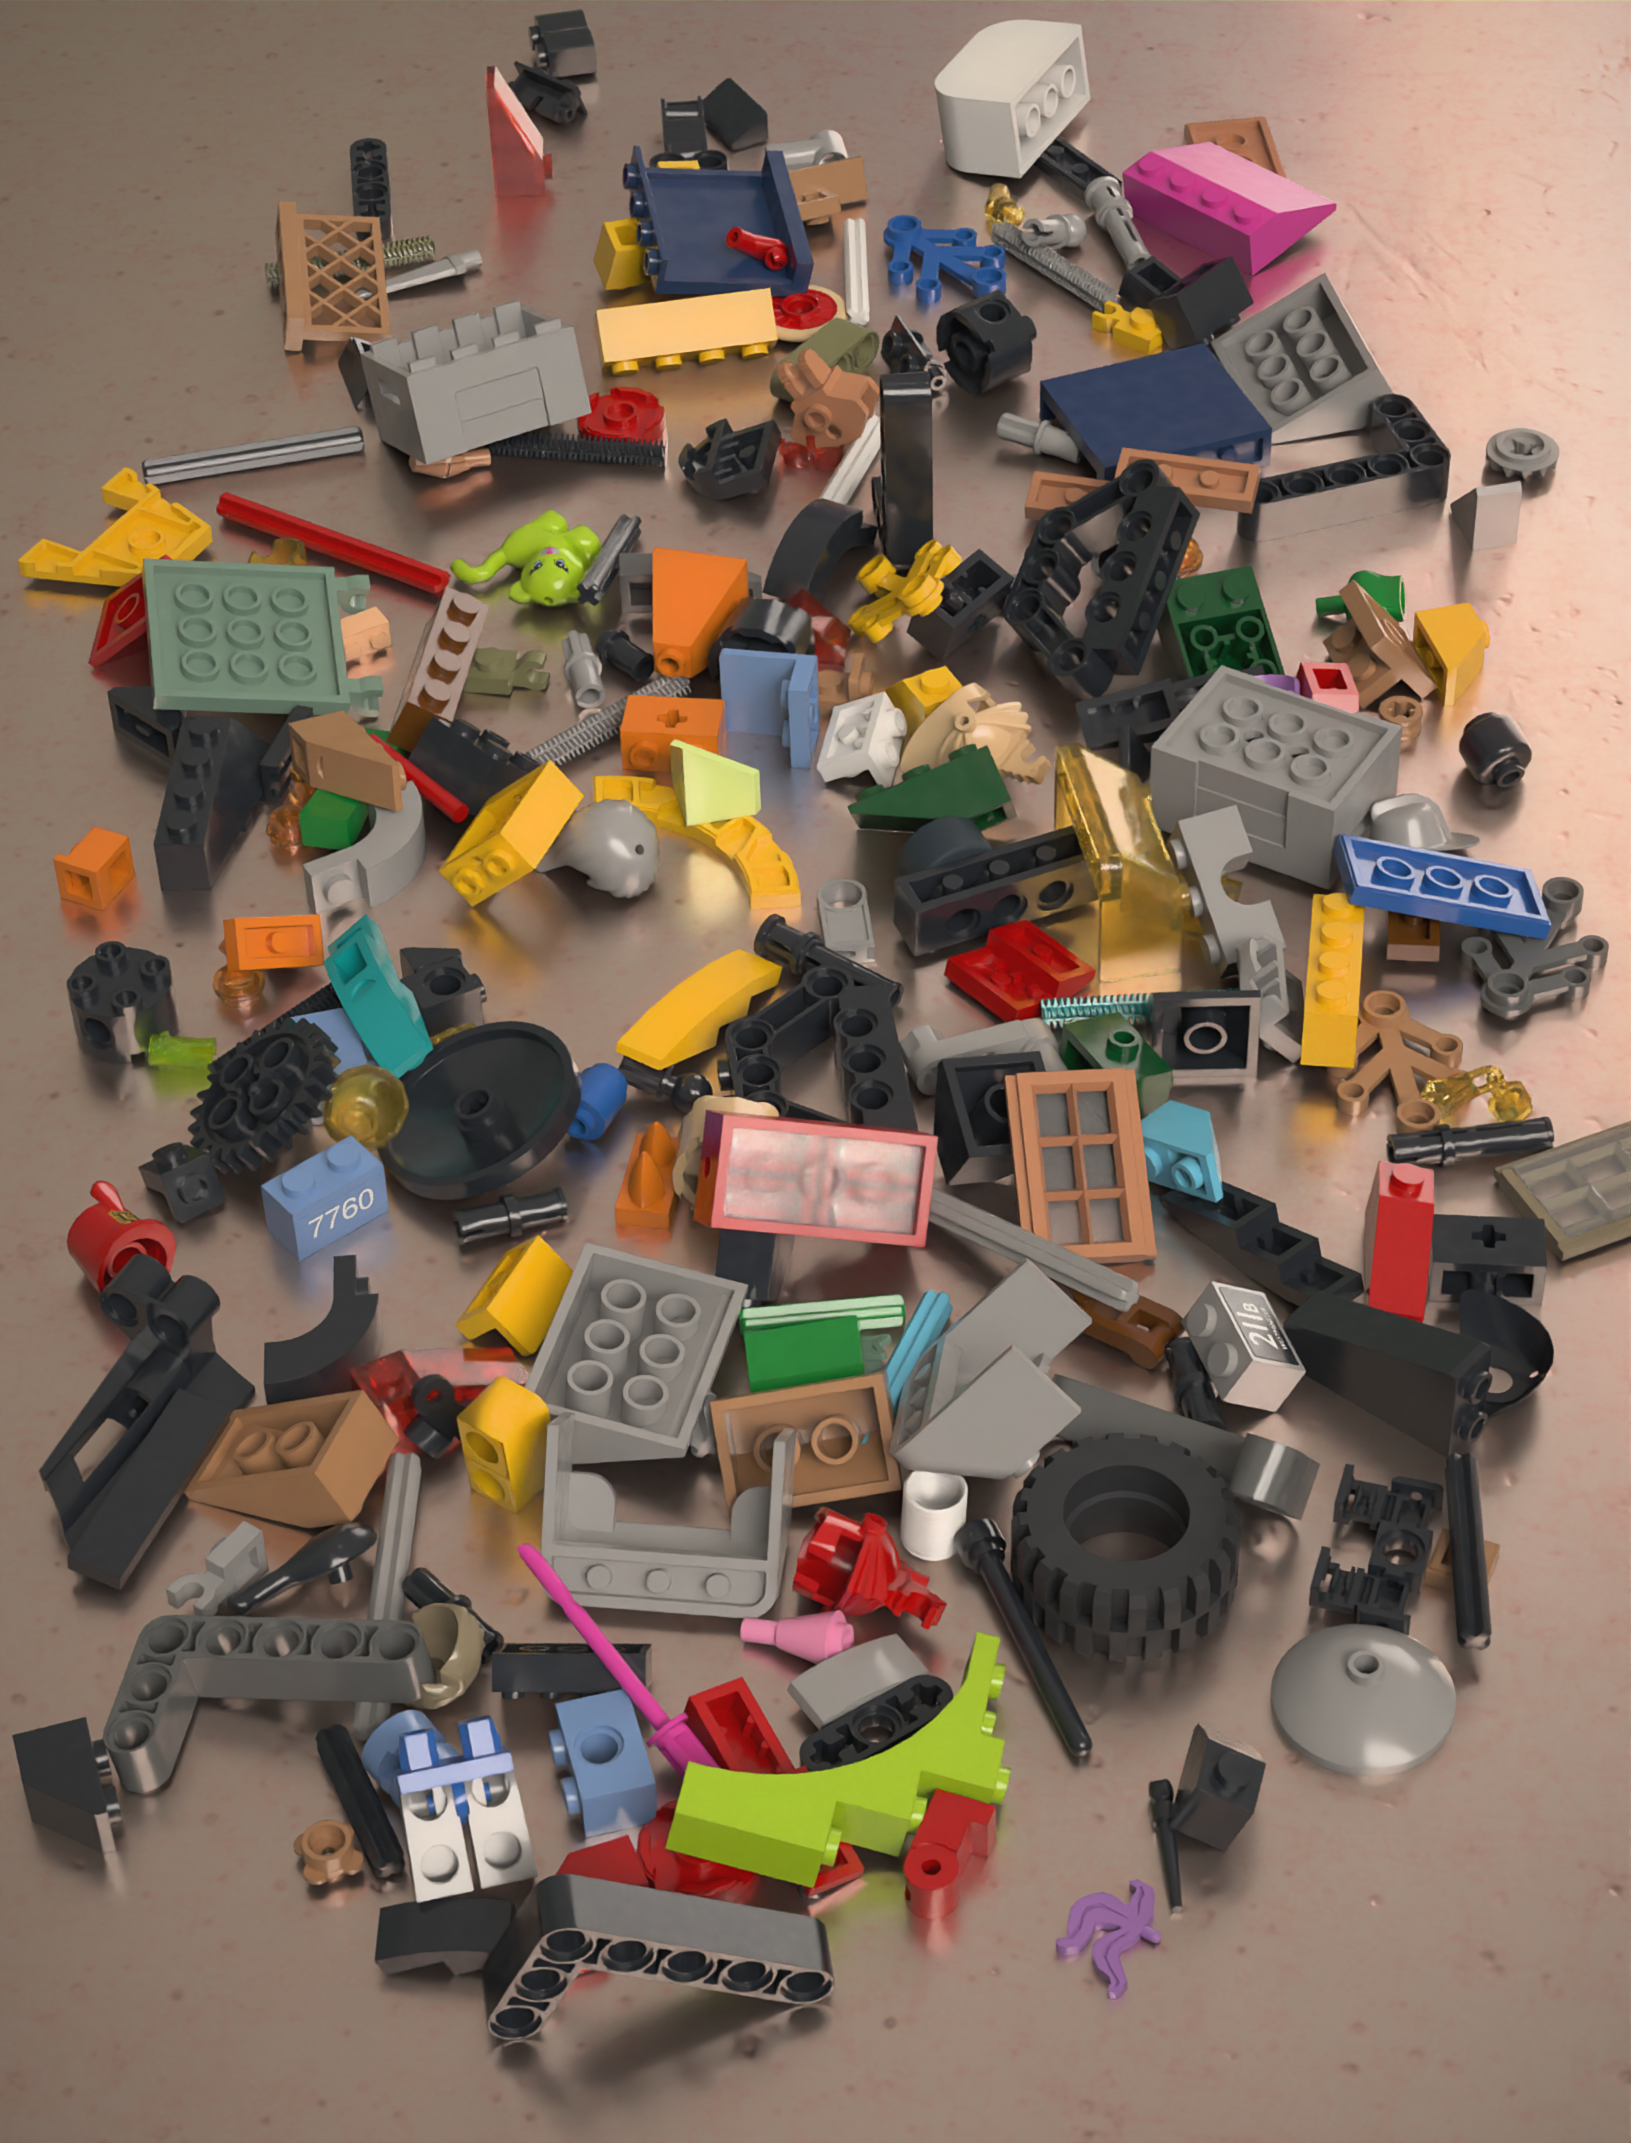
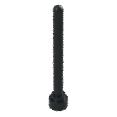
[953,1519,1093,1757]

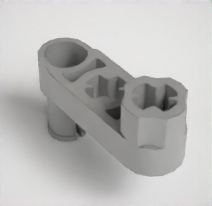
[899,1018,1068,1095]

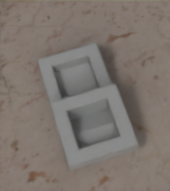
[787,1633,930,1730]

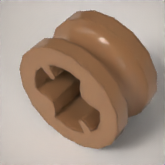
[1379,696,1423,742]

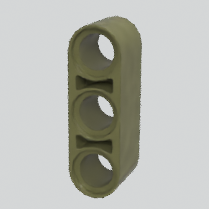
[770,317,880,403]

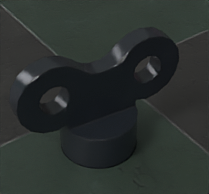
[403,1374,473,1460]

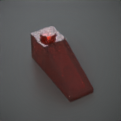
[486,66,553,198]
[349,1347,529,1447]

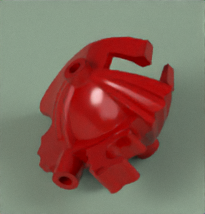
[792,1507,947,1630]

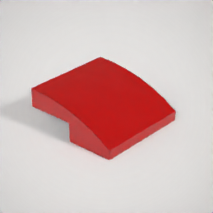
[944,919,1096,1023]

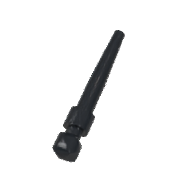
[1148,1779,1183,1913]

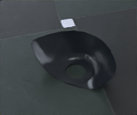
[1460,1289,1554,1419]

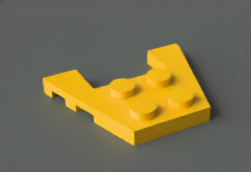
[18,467,213,587]

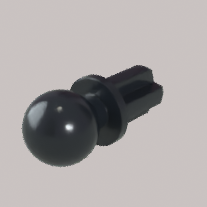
[618,1056,713,1113]

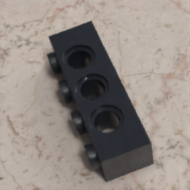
[893,823,1103,956]

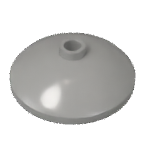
[1271,1624,1456,1777]

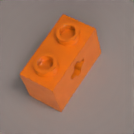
[620,695,727,772]

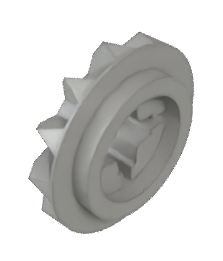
[1486,428,1560,480]

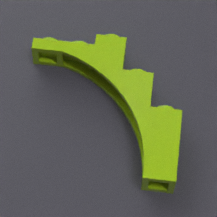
[665,1631,1011,1888]

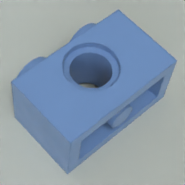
[547,1689,658,1838]

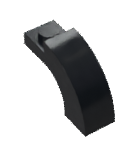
[762,498,878,605]
[264,1255,384,1405]

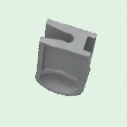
[816,878,875,963]

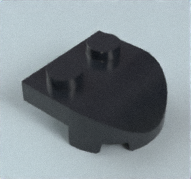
[678,418,782,500]

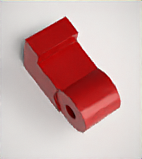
[903,1788,996,1920]

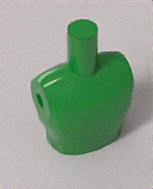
[1315,570,1406,623]

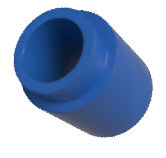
[567,1063,628,1140]

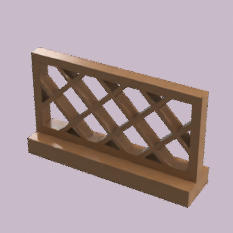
[275,201,391,351]

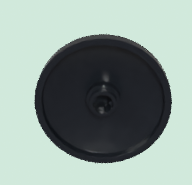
[375,1021,582,1200]

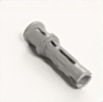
[1084,176,1151,270]

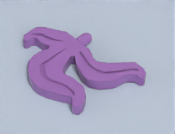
[1056,1879,1161,1999]

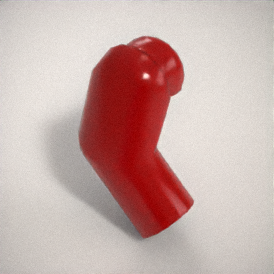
[726,227,788,270]

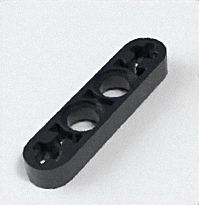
[350,138,393,241]

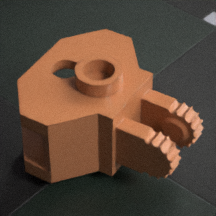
[776,348,879,454]

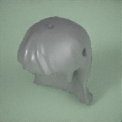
[535,799,660,899]

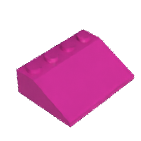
[1122,142,1337,276]

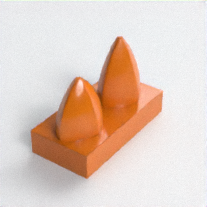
[218,914,324,972]
[615,1121,679,1230]

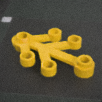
[847,539,962,643]

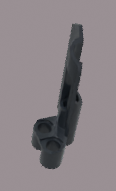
[38,1254,255,1552]

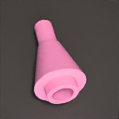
[740,1610,854,1664]

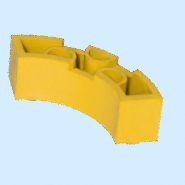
[593,161,700,290]

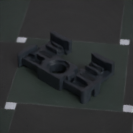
[1309,1464,1444,1636]

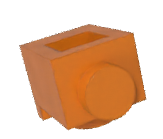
[53,826,135,911]

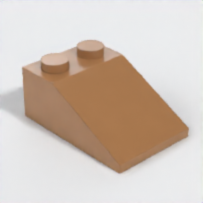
[184,1390,399,1528]

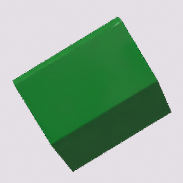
[744,1315,865,1393]

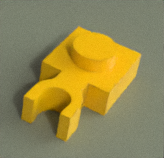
[1092,301,1166,355]

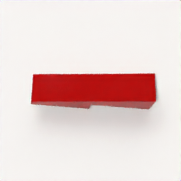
[683,1677,865,1898]

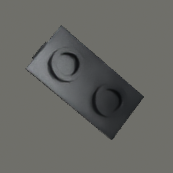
[505,61,588,124]
[880,315,948,391]

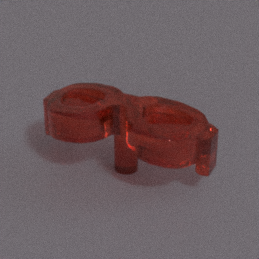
[779,435,845,471]

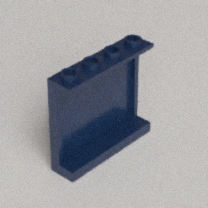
[622,146,814,297]
[1039,343,1272,481]

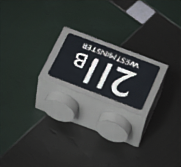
[1181,1281,1306,1412]

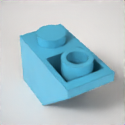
[1141,1100,1223,1203]

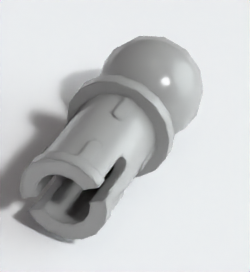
[1022,214,1087,249]

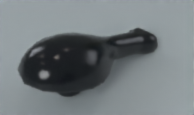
[227,1522,378,1617]

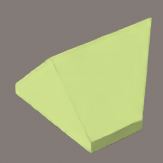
[670,739,761,826]

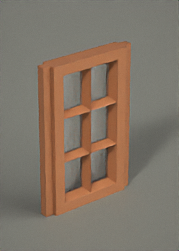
[1004,1068,1157,1264]

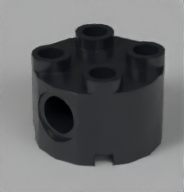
[936,289,1037,395]
[708,597,816,684]
[67,941,179,1064]

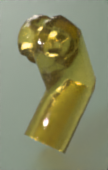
[984,184,1026,227]

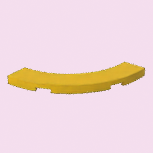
[593,776,801,910]

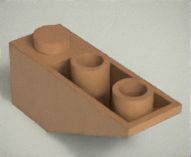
[288,710,407,811]

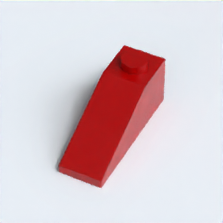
[1365,1161,1435,1323]

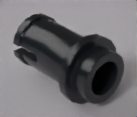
[596,629,654,682]

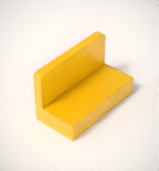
[454,1235,573,1357]

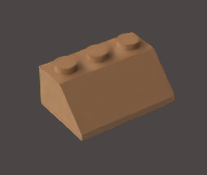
[710,1370,903,1518]

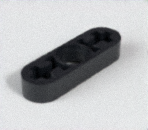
[799,1675,954,1772]

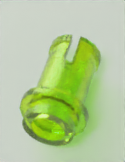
[149,1030,217,1072]

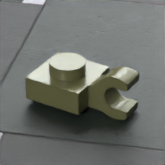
[463,647,550,695]

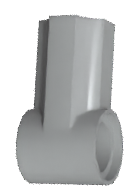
[764,130,848,171]

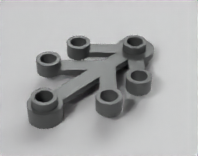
[1460,877,1609,1017]

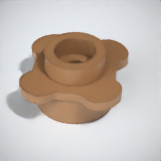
[293,1820,364,1885]

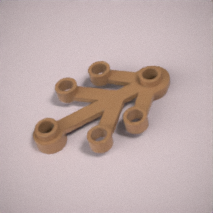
[1325,990,1475,1134]

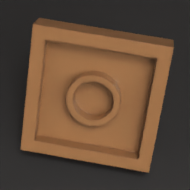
[1323,579,1438,709]

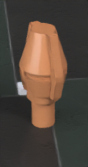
[409,448,491,479]

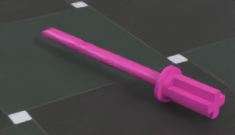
[517,1543,721,1780]

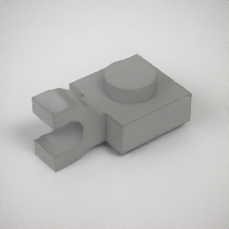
[166,1521,269,1616]

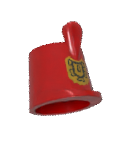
[67,1180,176,1294]

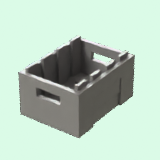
[360,300,592,465]
[1148,665,1402,890]

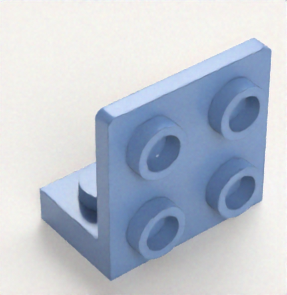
[719,648,820,769]

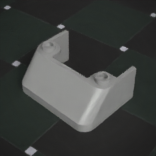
[889,1258,1092,1480]
[541,1412,796,1618]

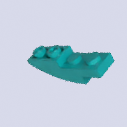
[323,914,433,1082]

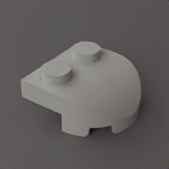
[1236,934,1304,1063]

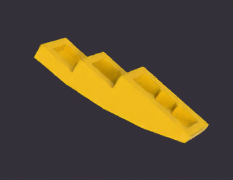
[615,949,782,1070]

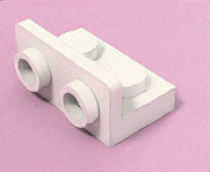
[816,691,907,788]

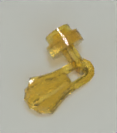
[1421,1065,1533,1122]

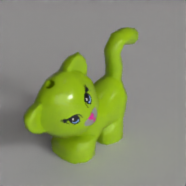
[450,509,601,608]

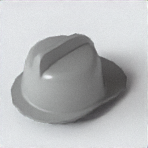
[1369,793,1480,851]

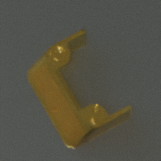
[1054,743,1191,984]

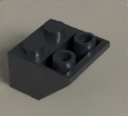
[408,716,541,816]

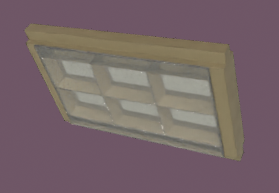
[1493,1121,1631,1261]

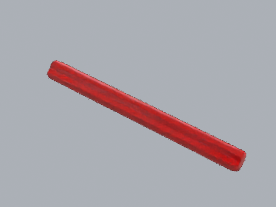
[216,492,450,595]

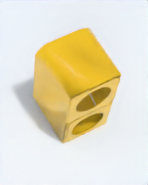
[457,1376,551,1513]

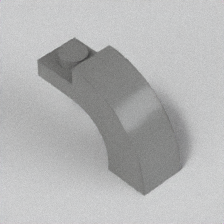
[302,780,426,914]

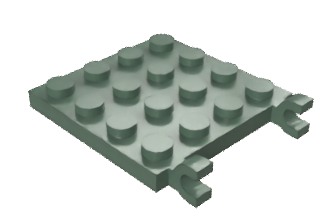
[142,558,383,717]

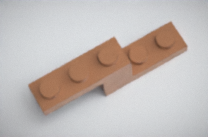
[1024,448,1260,520]

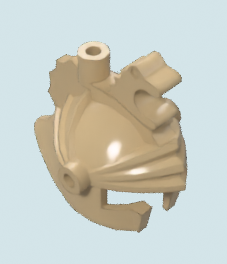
[900,682,1052,785]

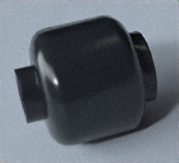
[1459,712,1532,787]

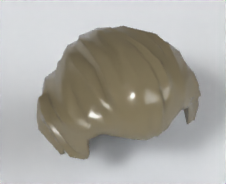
[404,1603,485,1709]

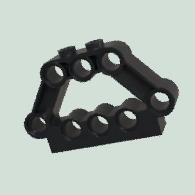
[1003,459,1200,702]
[717,965,918,1131]

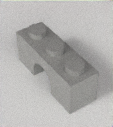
[1167,805,1287,979]

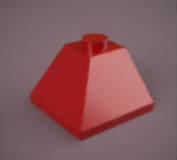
[88,554,173,668]

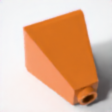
[652,547,749,678]

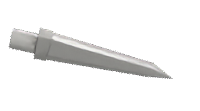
[344,249,482,302]

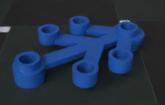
[883,215,1007,304]

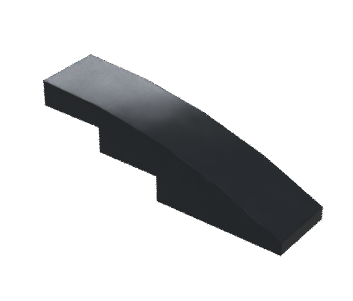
[1075,665,1265,751]
[1161,1181,1365,1306]

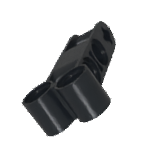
[649,96,729,170]

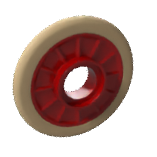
[771,285,848,342]

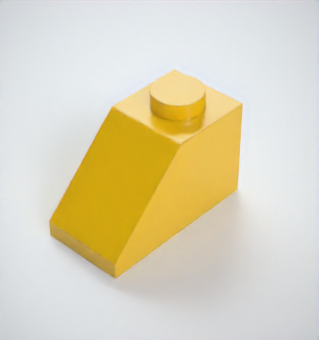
[1412,602,1490,707]
[881,666,963,737]

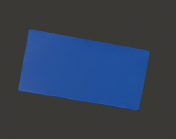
[1333,834,1551,940]

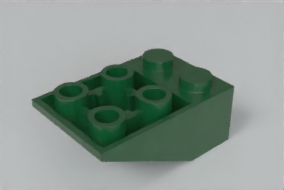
[1157,565,1285,681]
[847,744,1017,832]

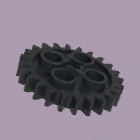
[188,1017,341,1175]

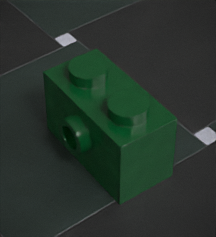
[1059,1012,1173,1127]

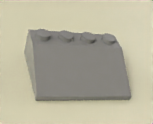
[1211,273,1394,445]
[524,1242,748,1464]

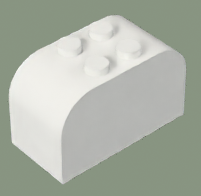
[935,19,1090,178]

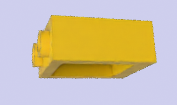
[438,760,584,907]

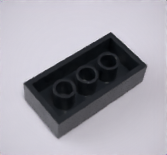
[492,1643,652,1699]

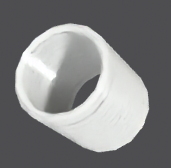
[900,1471,968,1561]

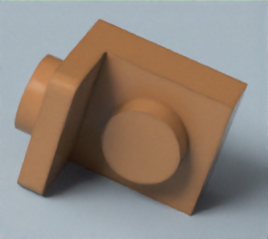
[818,652,873,717]

